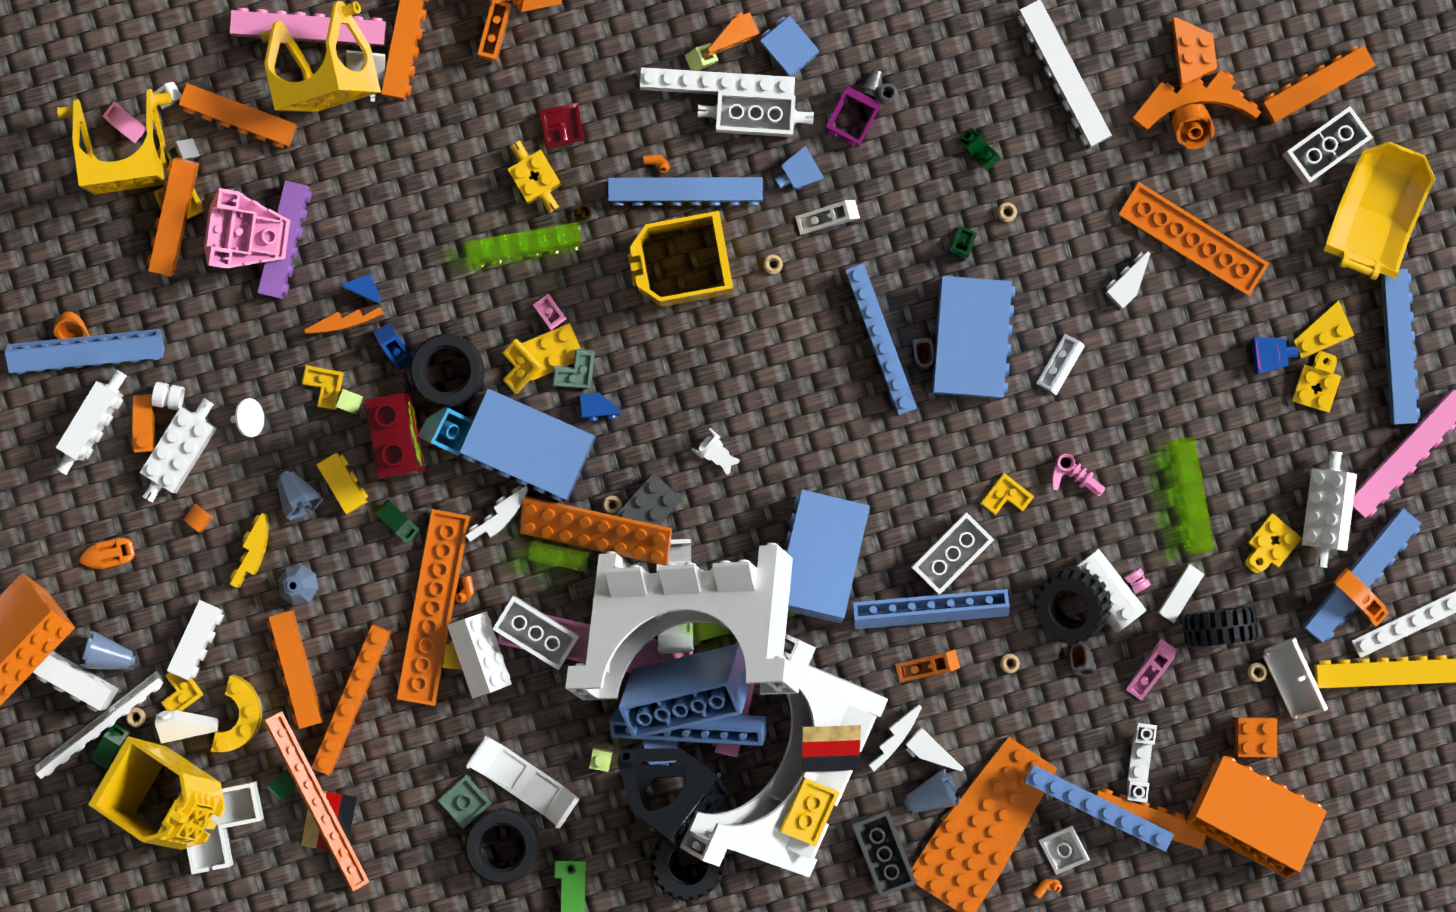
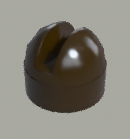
[574,204,591,221]

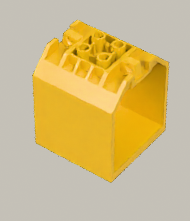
[628,211,733,307]
[88,736,225,850]

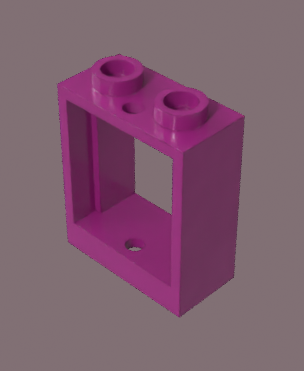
[825,86,881,147]

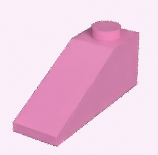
[1126,639,1177,701]

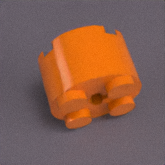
[1172,104,1215,149]

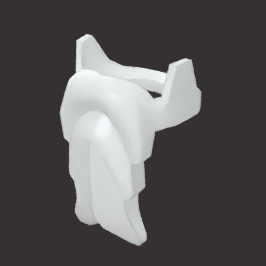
[691,428,740,475]

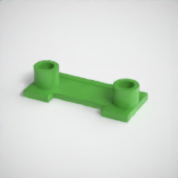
[555,860,586,912]

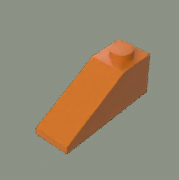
[703,12,759,58]
[132,394,157,453]
[895,649,960,683]

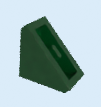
[948,226,977,261]

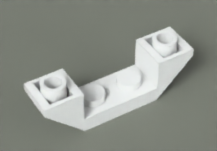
[1127,723,1157,803]

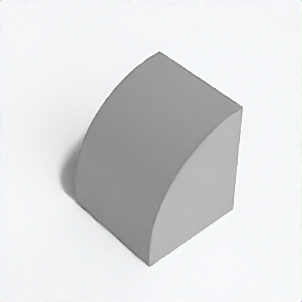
[165,138,200,161]

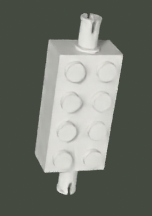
[698,91,814,137]
[56,370,127,475]
[140,398,217,503]
[1302,451,1357,568]

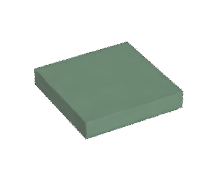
[437,774,492,829]

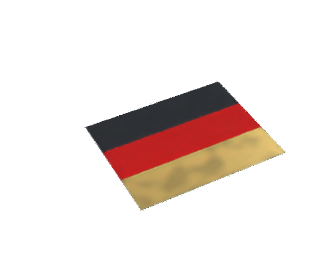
[802,725,861,772]
[301,791,357,851]

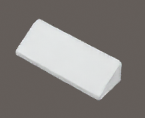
[1036,334,1085,395]
[1157,564,1204,623]

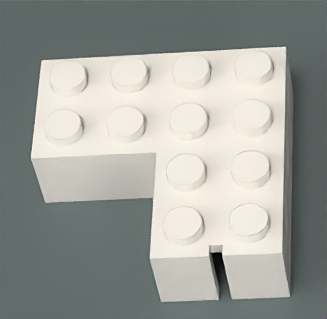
[187,781,264,874]

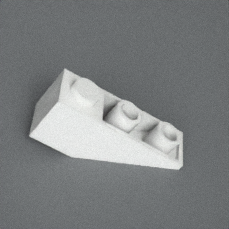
[1105,251,1150,309]

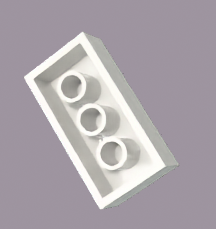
[911,512,994,595]
[492,596,580,670]
[447,611,512,699]
[33,651,119,712]

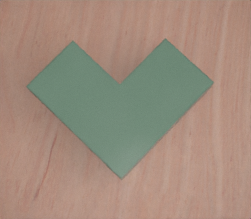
[552,349,595,389]

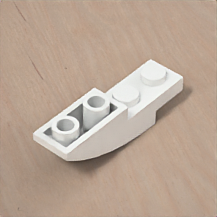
[466,485,529,542]

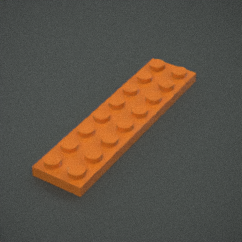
[1118,182,1270,296]
[520,496,672,566]

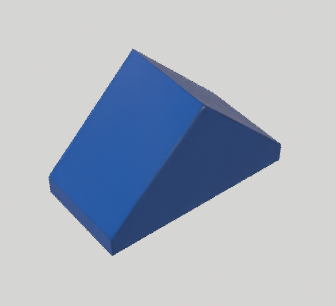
[343,274,382,304]

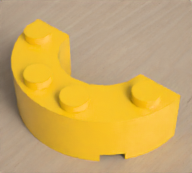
[211,675,262,752]

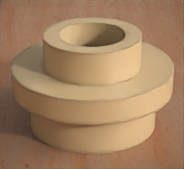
[998,202,1017,222]
[764,255,783,274]
[603,496,622,515]
[1000,654,1020,673]
[1248,663,1267,682]
[126,708,146,727]

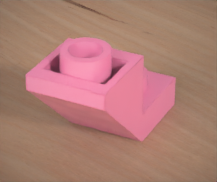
[103,101,146,143]

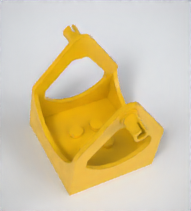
[261,1,381,112]
[57,89,172,195]

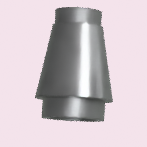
[861,70,883,100]
[878,83,898,103]

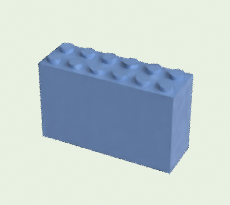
[931,276,1015,399]
[460,389,596,502]
[784,490,870,624]
[619,643,750,739]

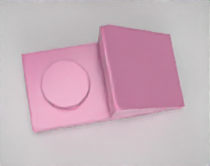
[533,294,566,330]

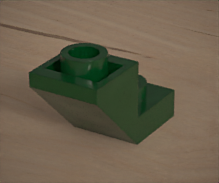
[957,128,1001,171]
[375,499,420,544]
[90,724,130,771]
[267,768,313,801]

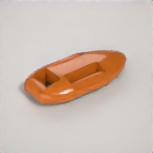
[79,538,135,569]

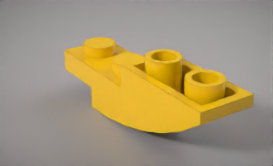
[230,513,269,588]

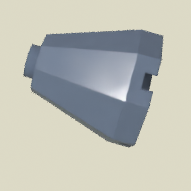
[277,471,323,521]
[277,565,319,606]

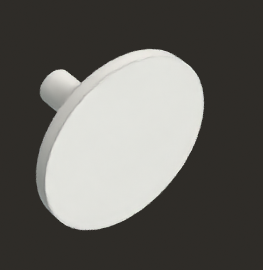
[231,398,264,437]

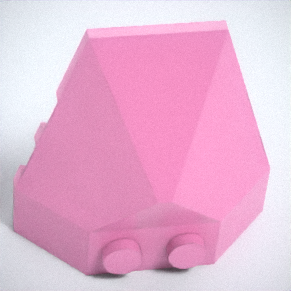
[204,188,290,269]

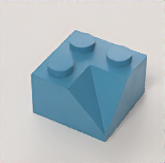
[418,407,474,455]

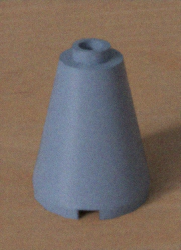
[79,630,136,670]
[904,769,961,813]

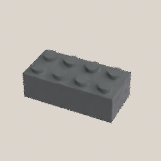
[615,473,683,525]

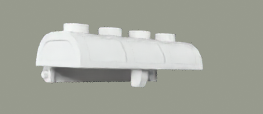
[1076,548,1146,633]
[1262,638,1328,720]

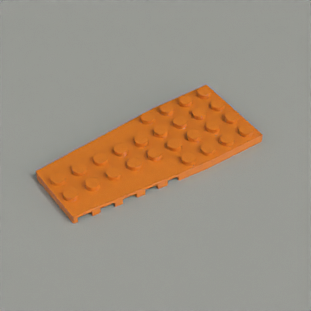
[911,737,1057,912]

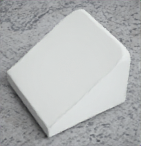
[154,82,182,109]

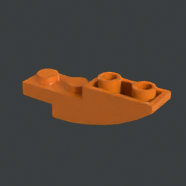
[1333,568,1389,627]

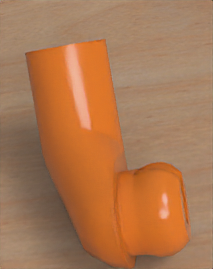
[643,155,670,174]
[455,576,474,604]
[1033,879,1062,899]

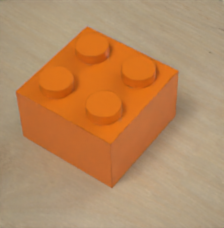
[1235,717,1277,757]

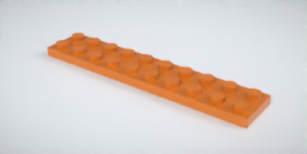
[397,509,470,706]

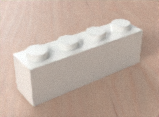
[167,600,224,681]

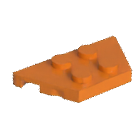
[1172,17,1217,87]

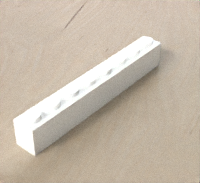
[1017,0,1112,148]
[640,67,795,96]

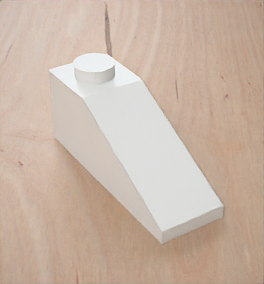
[795,200,860,235]
[155,710,219,743]
[905,727,964,771]

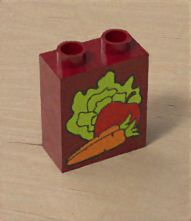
[365,393,427,479]

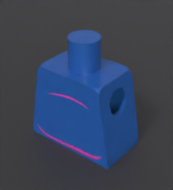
[1251,337,1298,375]

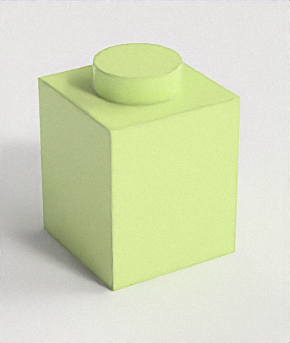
[589,748,613,772]

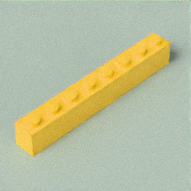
[1314,655,1456,688]

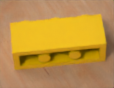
[317,453,368,514]

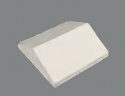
[1039,825,1090,875]

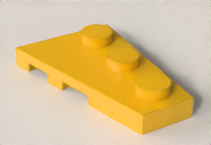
[1293,300,1354,359]

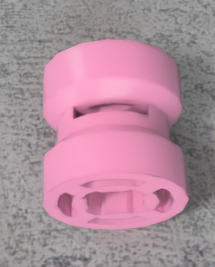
[1124,568,1151,594]

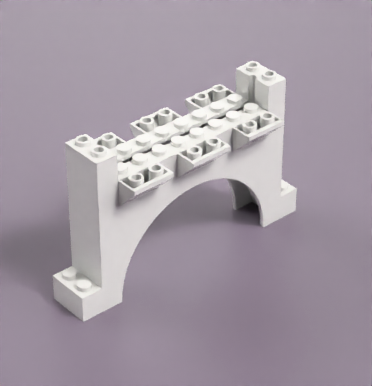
[565,543,800,700]
[680,634,888,877]

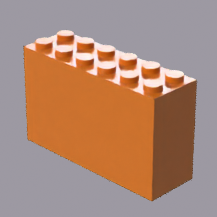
[0,573,75,706]
[1185,756,1327,879]

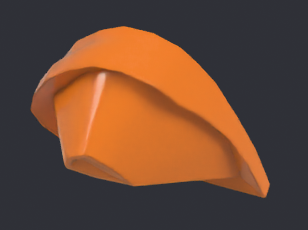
[53,311,90,339]

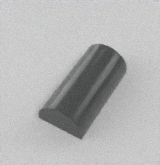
[852,810,917,897]

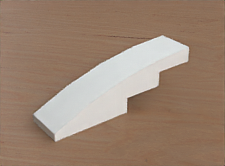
[869,704,922,771]

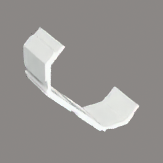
[657,539,693,654]
[466,736,579,829]

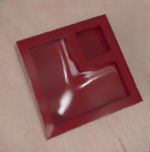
[539,103,585,148]

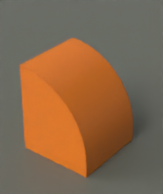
[183,504,213,532]

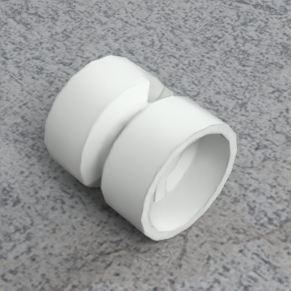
[152,382,185,411]

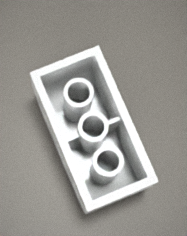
[1282,106,1373,186]

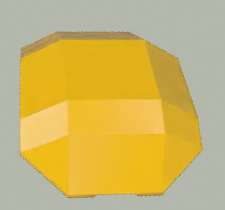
[1323,142,1435,280]

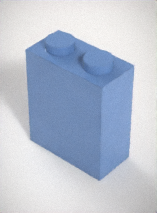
[760,16,820,77]

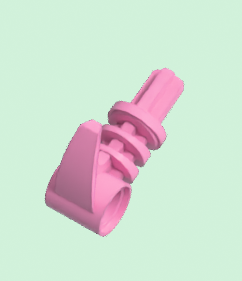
[1052,454,1105,496]

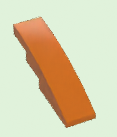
[304,307,385,334]

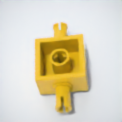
[508,141,561,213]

